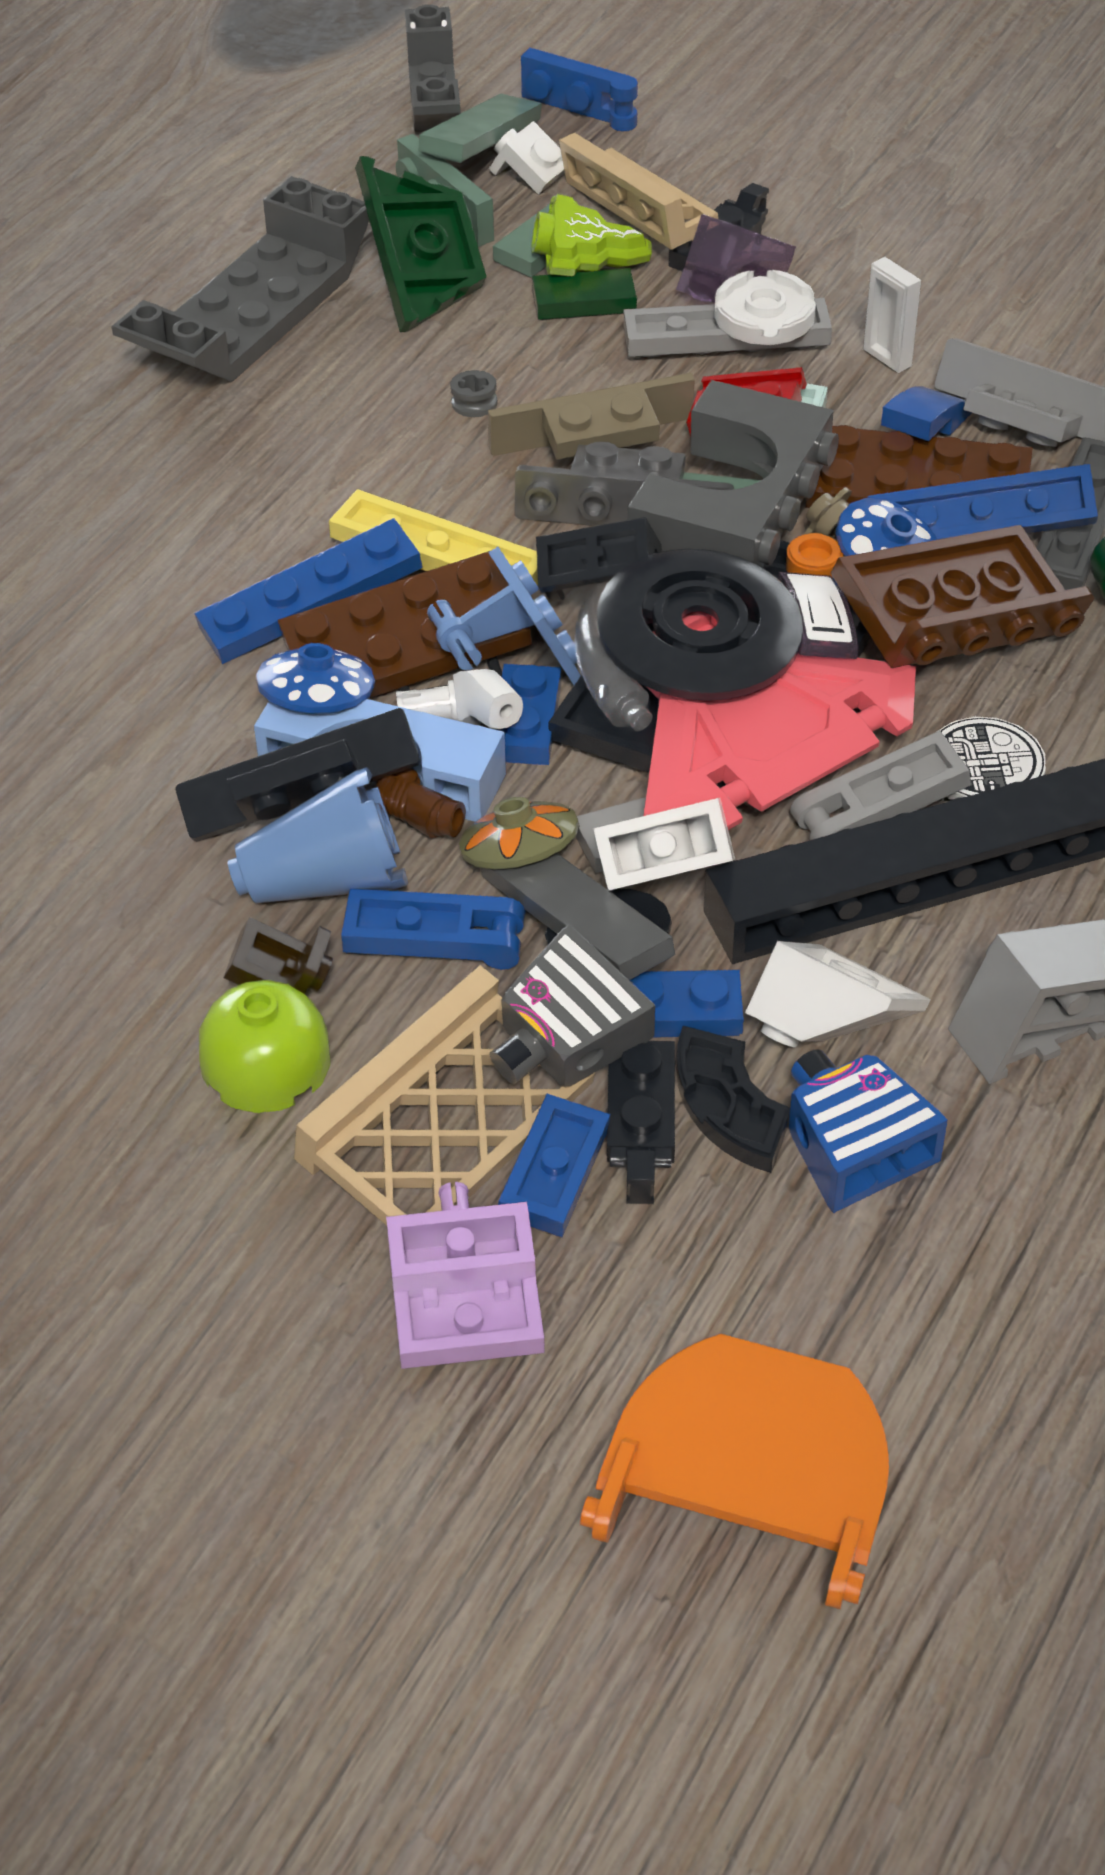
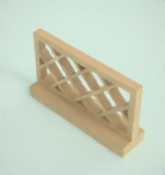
[294,965,595,1226]

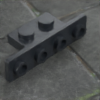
[175,708,421,842]

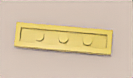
[329,489,538,586]

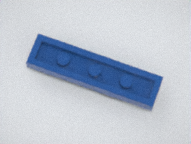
[868,464,1098,540]
[194,518,423,664]

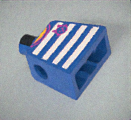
[789,1049,948,1213]

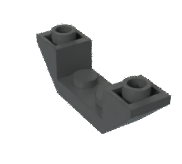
[405,4,461,131]

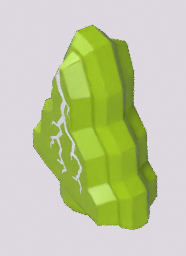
[531,194,652,276]

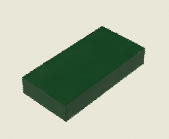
[532,268,637,320]

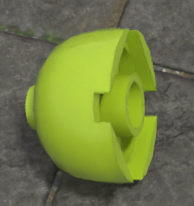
[199,980,331,1113]

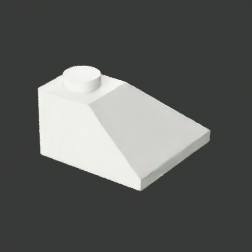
[745,941,931,1047]

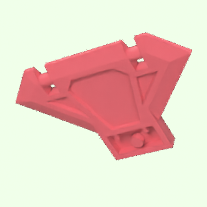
[643,612,916,830]

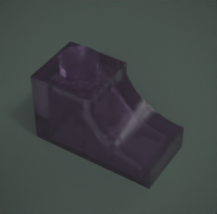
[676,214,796,303]

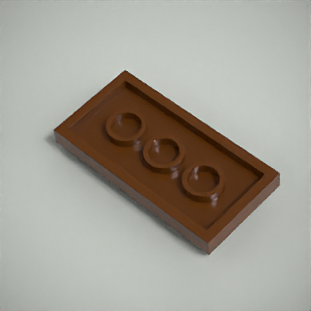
[805,425,1033,508]
[278,550,532,698]

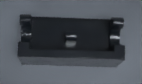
[536,517,662,602]

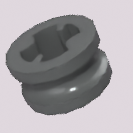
[450,370,498,418]

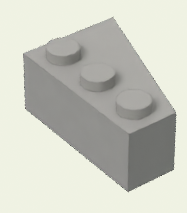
[948,919,1105,1084]

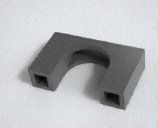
[628,380,839,568]

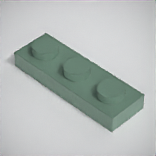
[395,134,494,247]

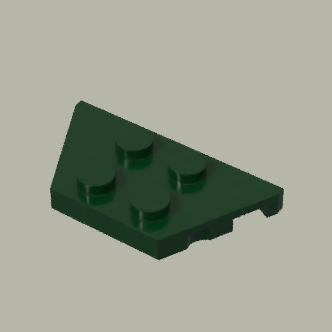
[355,156,487,332]

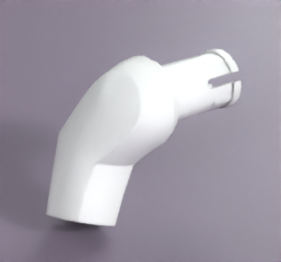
[396,669,523,729]

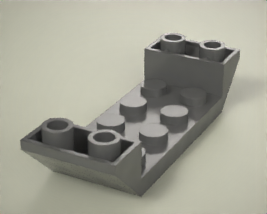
[111,176,369,382]

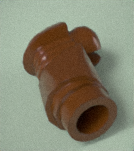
[375,768,466,838]

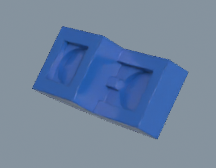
[881,386,972,441]

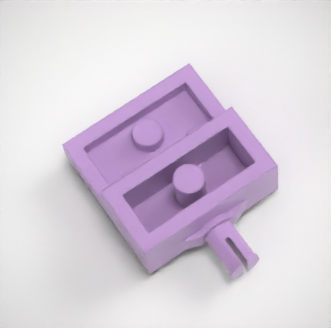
[386,1182,545,1369]

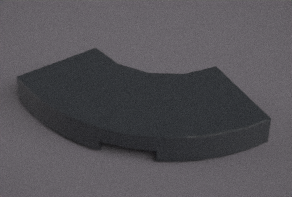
[677,1026,790,1173]

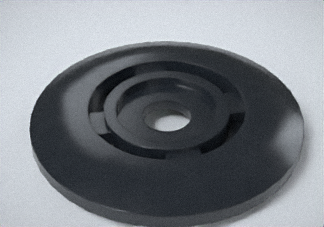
[597,549,803,700]

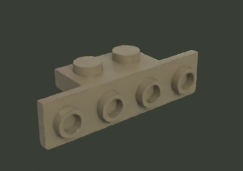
[488,373,695,460]

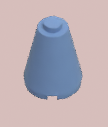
[228,767,408,903]

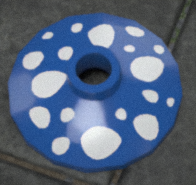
[836,498,937,556]
[256,643,375,714]

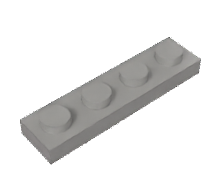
[624,298,832,358]

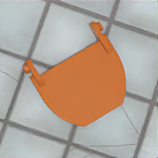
[580,1334,889,1610]

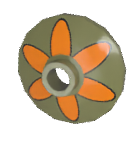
[459,797,580,870]

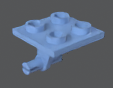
[427,547,584,685]

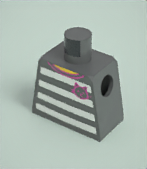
[490,924,655,1086]

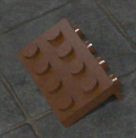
[831,525,1094,668]

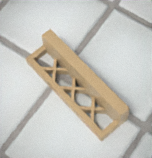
[559,132,720,250]

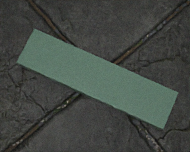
[418,93,542,163]

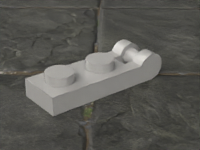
[790,730,971,840]

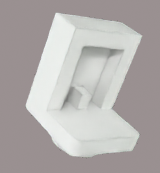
[489,121,565,195]

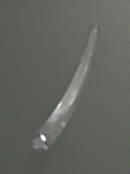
[575,581,653,731]

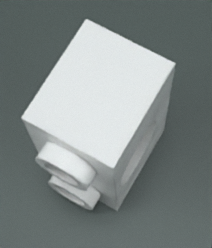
[593,798,735,891]

